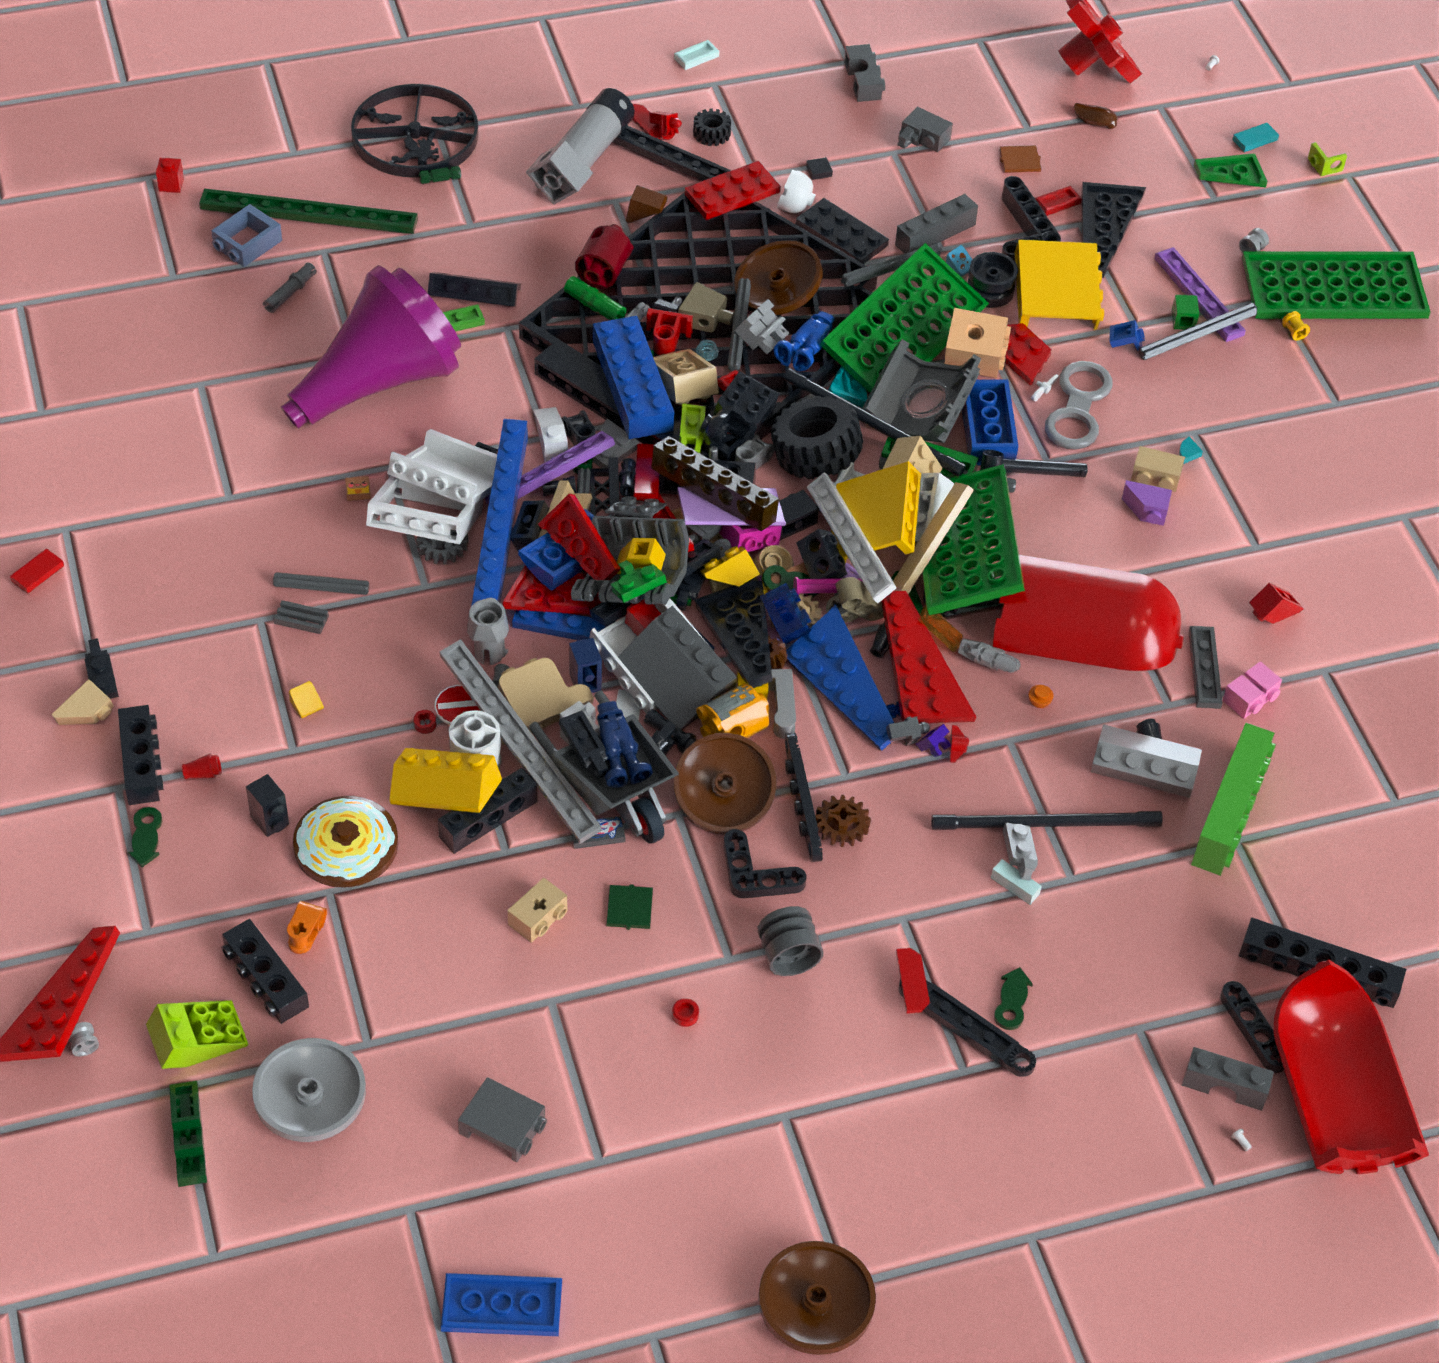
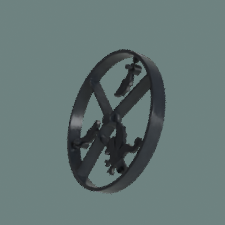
[351,84,478,178]

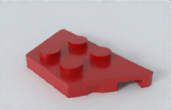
[1005,323,1052,386]

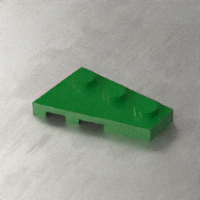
[1193,153,1268,188]

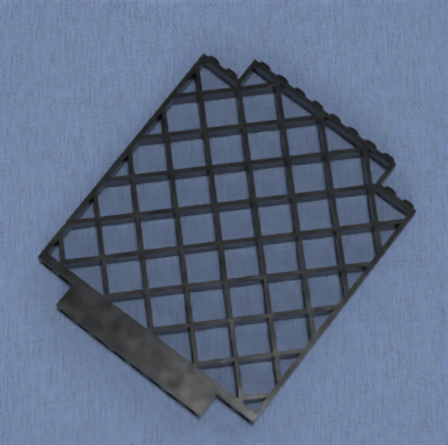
[519,193,894,461]

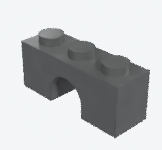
[844,44,885,102]
[1182,1047,1274,1111]

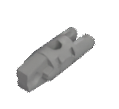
[958,638,1021,673]

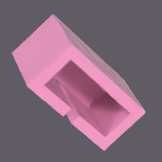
[1222,661,1282,719]

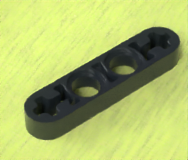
[1220,981,1284,1073]

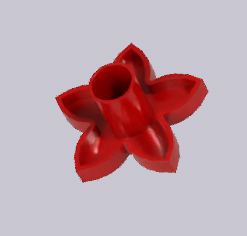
[1058,0,1142,84]

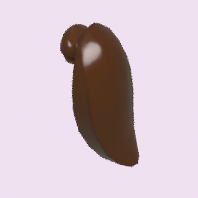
[1074,103,1118,129]

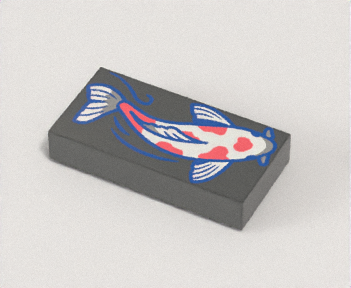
[571,816,625,849]

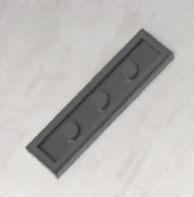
[1189,626,1222,709]

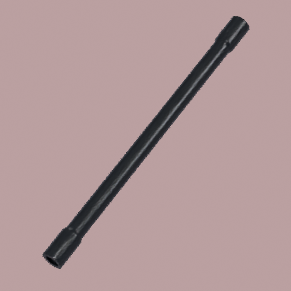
[783,368,966,476]
[931,811,1163,830]

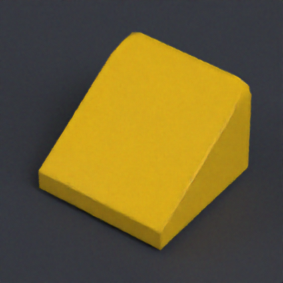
[289,681,324,719]

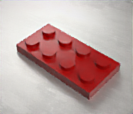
[684,161,781,220]

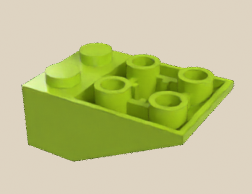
[146,1000,248,1069]

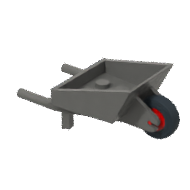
[529,690,679,843]

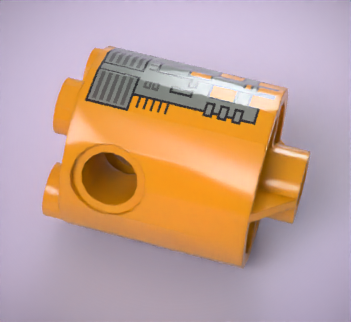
[696,683,769,738]

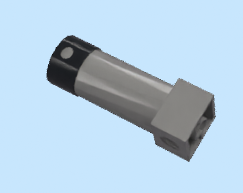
[526,88,635,204]

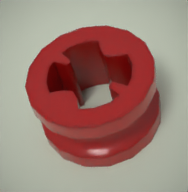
[413,710,437,734]

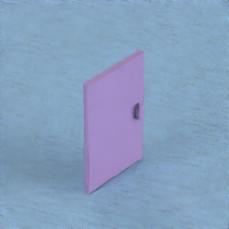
[677,487,786,526]

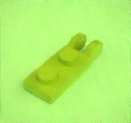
[679,404,706,453]

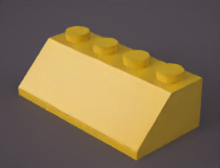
[389,748,502,813]

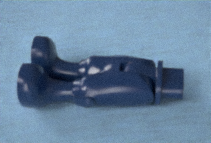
[596,701,653,788]

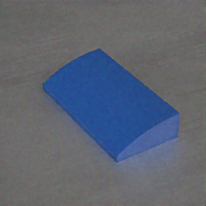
[518,509,594,591]

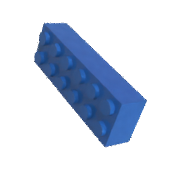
[593,316,674,439]

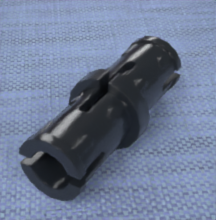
[619,458,636,497]

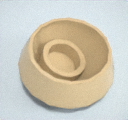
[753,545,794,577]

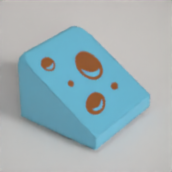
[946,245,972,277]

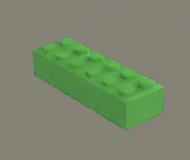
[1191,723,1276,876]

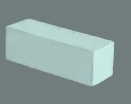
[991,859,1042,905]

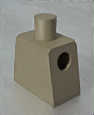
[678,282,734,332]

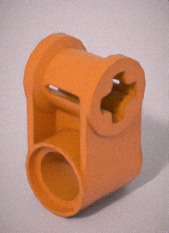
[287,901,327,954]

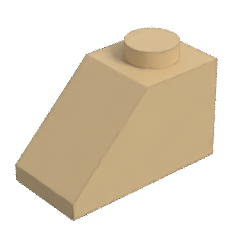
[52,679,114,725]

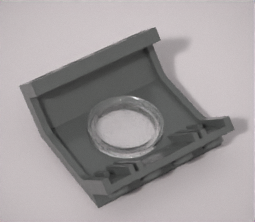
[862,339,981,443]

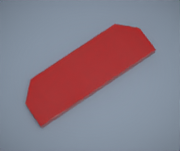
[632,104,662,140]
[896,948,930,1014]

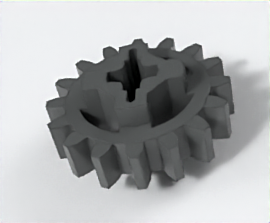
[416,530,468,565]

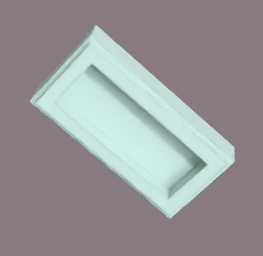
[674,40,719,70]

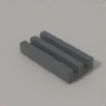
[273,600,329,634]

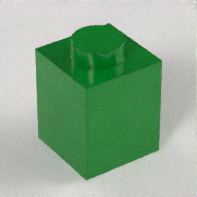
[1172,295,1199,330]

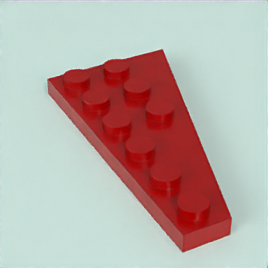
[502,565,626,617]
[0,926,120,1062]

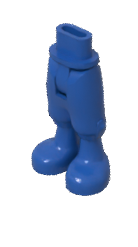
[774,311,835,371]

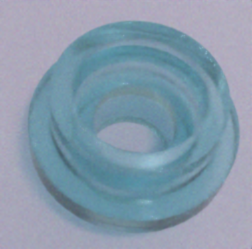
[696,340,719,361]

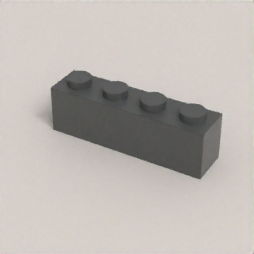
[895,194,978,254]

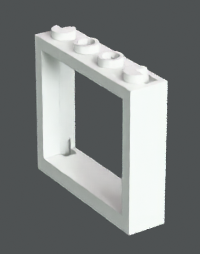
[366,476,484,544]

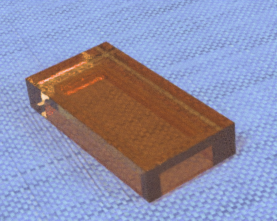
[918,605,963,652]

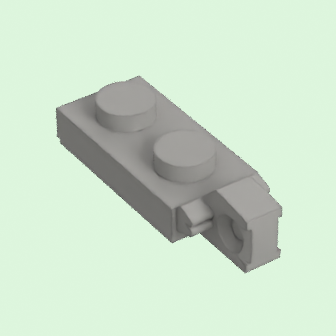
[1003,823,1038,880]

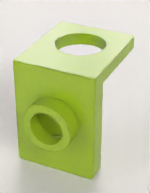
[1308,142,1347,176]

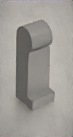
[768,669,796,739]

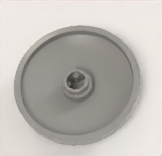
[252,1038,366,1142]

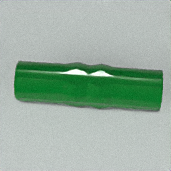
[564,276,626,320]

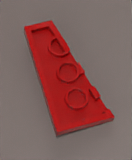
[538,494,620,581]

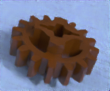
[815,795,871,847]

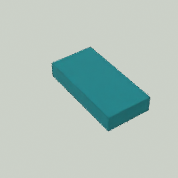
[1232,123,1279,152]

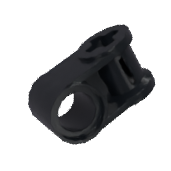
[561,410,595,446]

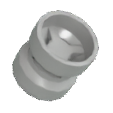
[1239,228,1269,253]

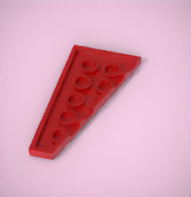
[881,591,977,723]

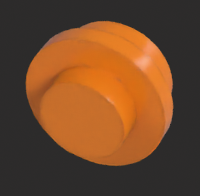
[1028,685,1054,708]

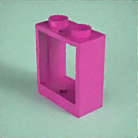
[718,525,782,552]

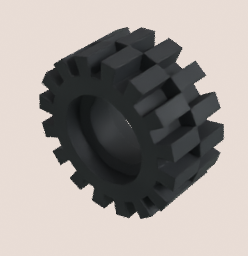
[693,108,731,146]

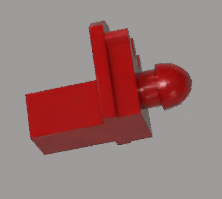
[649,111,682,140]

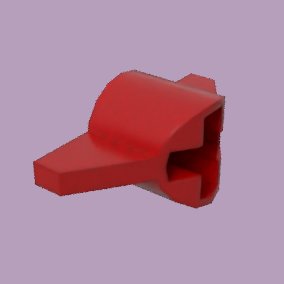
[950,725,969,763]

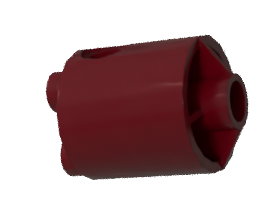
[575,224,633,289]

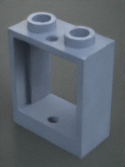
[211,204,282,267]

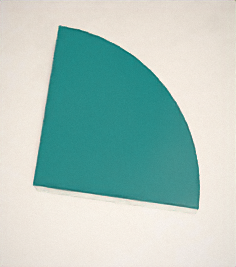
[1179,436,1203,464]

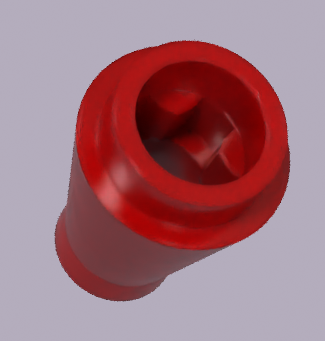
[182,753,222,779]

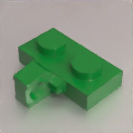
[610,560,667,603]

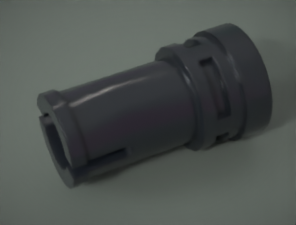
[542,476,576,496]

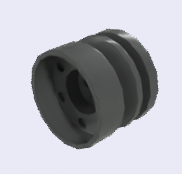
[757,906,823,976]

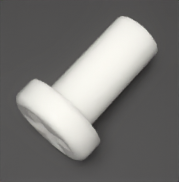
[1205,55,1220,71]
[1231,1129,1252,1151]

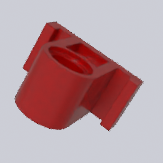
[646,308,693,355]

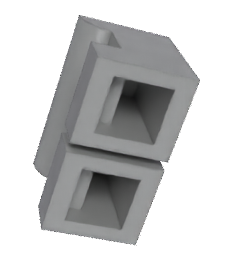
[734,299,789,354]

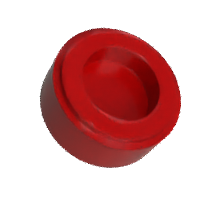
[672,999,699,1027]

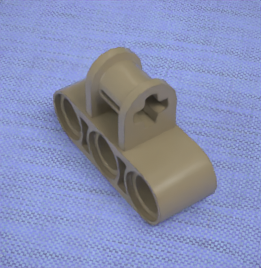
[826,577,884,623]

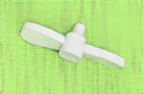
[1031,374,1059,402]

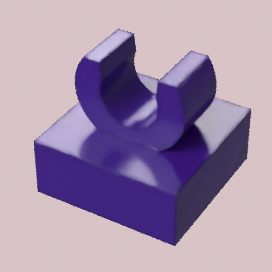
[916,724,951,757]

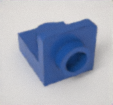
[1109,320,1145,351]

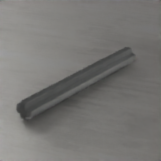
[728,278,751,371]

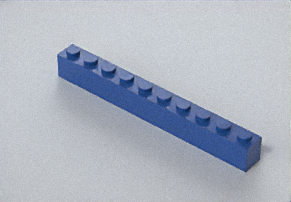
[471,419,528,606]

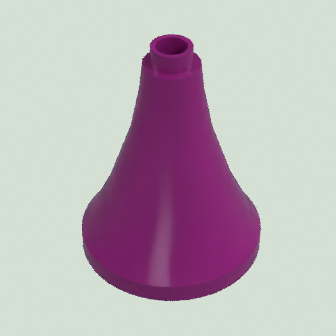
[281,265,461,429]

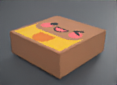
[345,476,371,501]

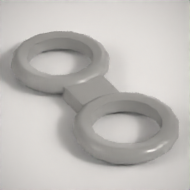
[1045,361,1112,449]

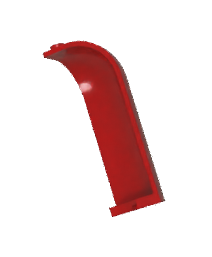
[993,555,1184,671]
[1273,960,1429,1174]

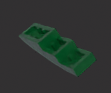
[169,1081,207,1187]

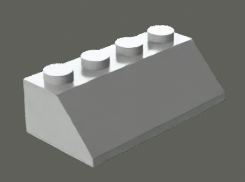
[1091,724,1202,798]

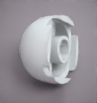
[777,169,816,213]

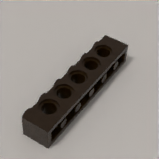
[651,436,779,531]

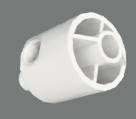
[449,710,501,768]

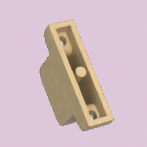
[497,658,594,745]

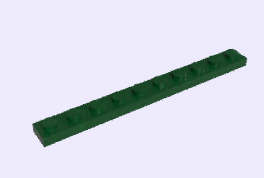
[199,188,418,234]

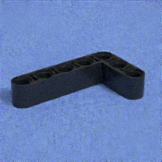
[1002,176,1061,262]

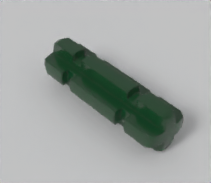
[419,166,461,184]

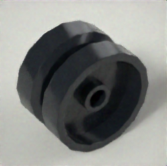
[967,252,1018,308]

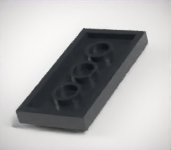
[795,198,889,264]

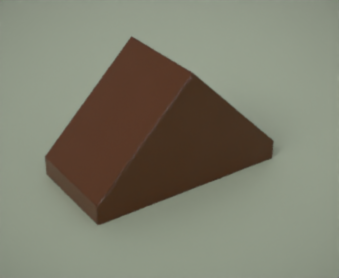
[626,185,668,223]

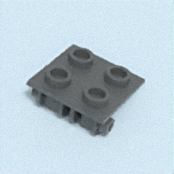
[605,497,667,518]

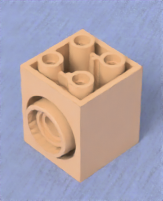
[944,308,1011,378]

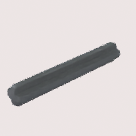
[273,572,369,595]

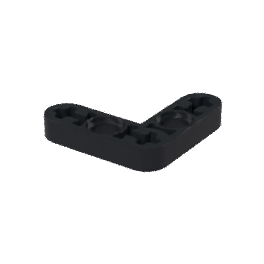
[724,829,807,899]

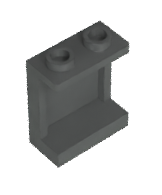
[458,1077,547,1162]

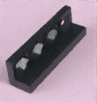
[428,272,521,307]
[590,457,619,516]

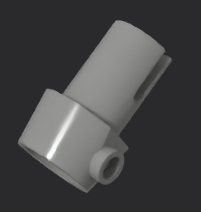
[467,598,509,665]

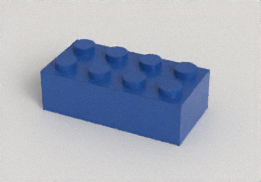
[962,379,1019,466]

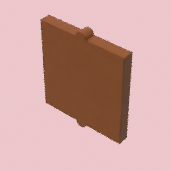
[1000,145,1042,173]

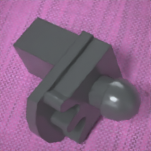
[686,525,722,544]
[886,717,930,746]

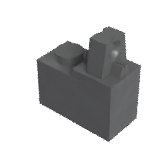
[898,106,953,152]

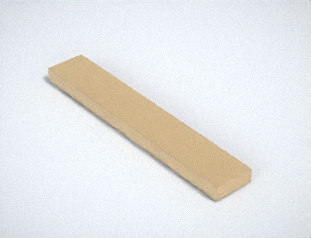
[893,482,973,594]

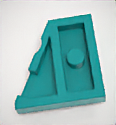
[828,366,868,408]

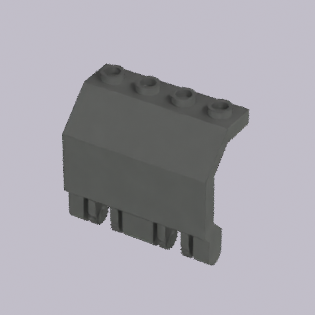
[571,516,689,605]

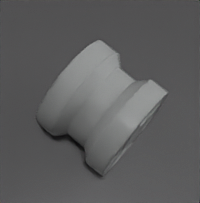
[68,1022,99,1057]

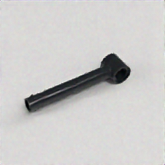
[980,450,1088,477]

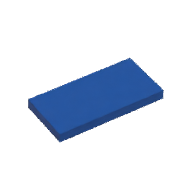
[441,1273,562,1337]

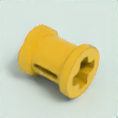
[1282,311,1310,341]

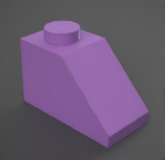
[1122,480,1172,526]

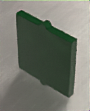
[607,884,653,930]

